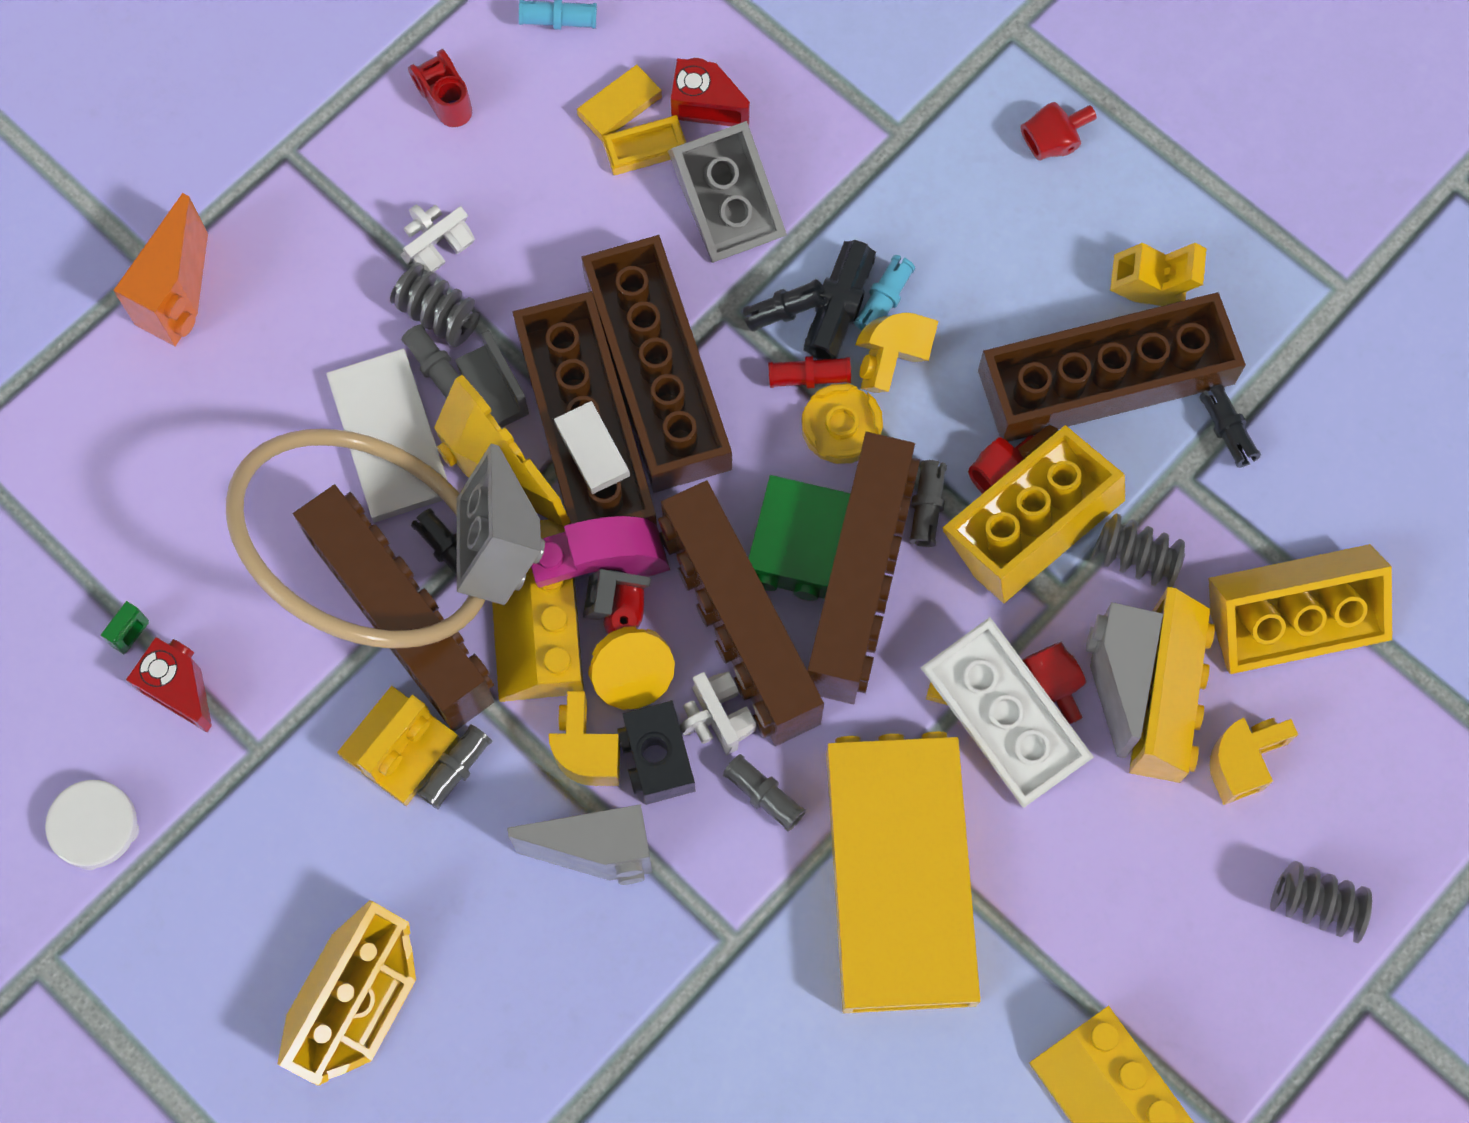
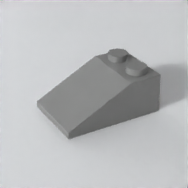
[668,121,787,263]
[457,443,545,605]
[1086,602,1163,758]
[507,804,653,885]

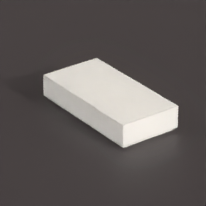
[554,401,630,494]

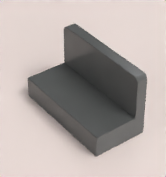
[455,330,529,428]
[583,569,651,620]

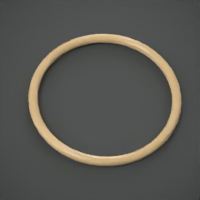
[225,429,485,648]

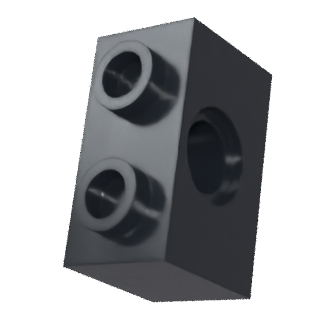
[617,700,696,805]

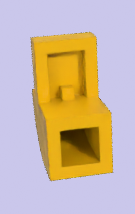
[1110,243,1207,306]
[855,313,938,393]
[549,691,620,786]
[1209,718,1299,805]

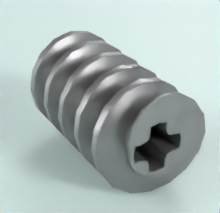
[390,263,480,347]
[1090,513,1185,587]
[1270,861,1372,943]

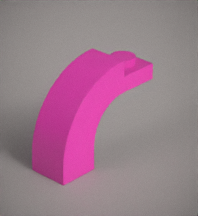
[531,516,670,588]

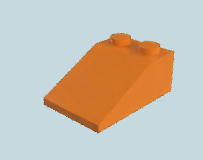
[113,193,208,346]

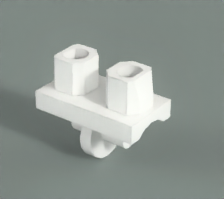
[400,204,475,274]
[680,671,757,756]

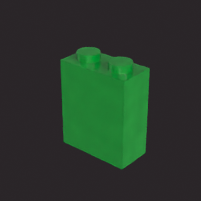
[748,475,851,601]

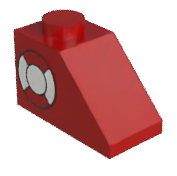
[671,58,750,126]
[126,637,212,732]

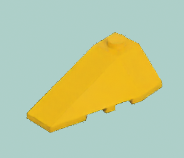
[434,375,571,527]

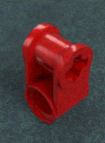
[408,49,472,127]

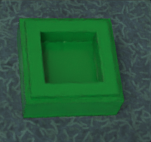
[100,601,149,655]

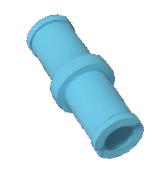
[519,0,597,30]
[854,255,915,331]

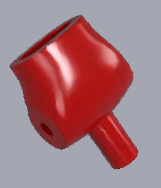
[1020,102,1097,161]
[968,435,1033,494]
[603,584,644,634]
[1022,641,1087,724]

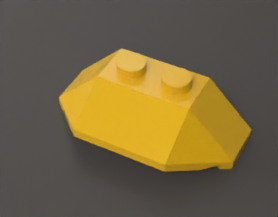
[277,900,416,1086]

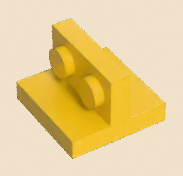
[337,685,460,806]

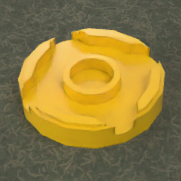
[801,383,883,464]
[588,626,675,710]

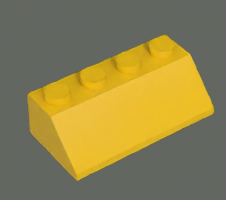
[942,425,1125,604]
[492,519,584,702]
[1208,544,1392,674]
[1129,587,1215,783]
[1029,1005,1194,1123]

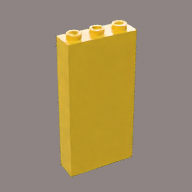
[826,731,981,1014]

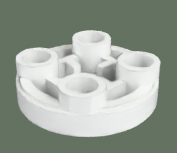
[45,780,139,870]

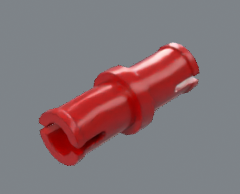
[768,356,851,389]

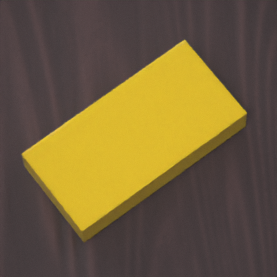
[577,64,662,141]
[602,115,686,176]

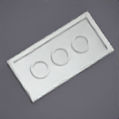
[326,348,448,523]
[920,617,1094,808]

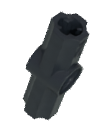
[803,240,876,360]

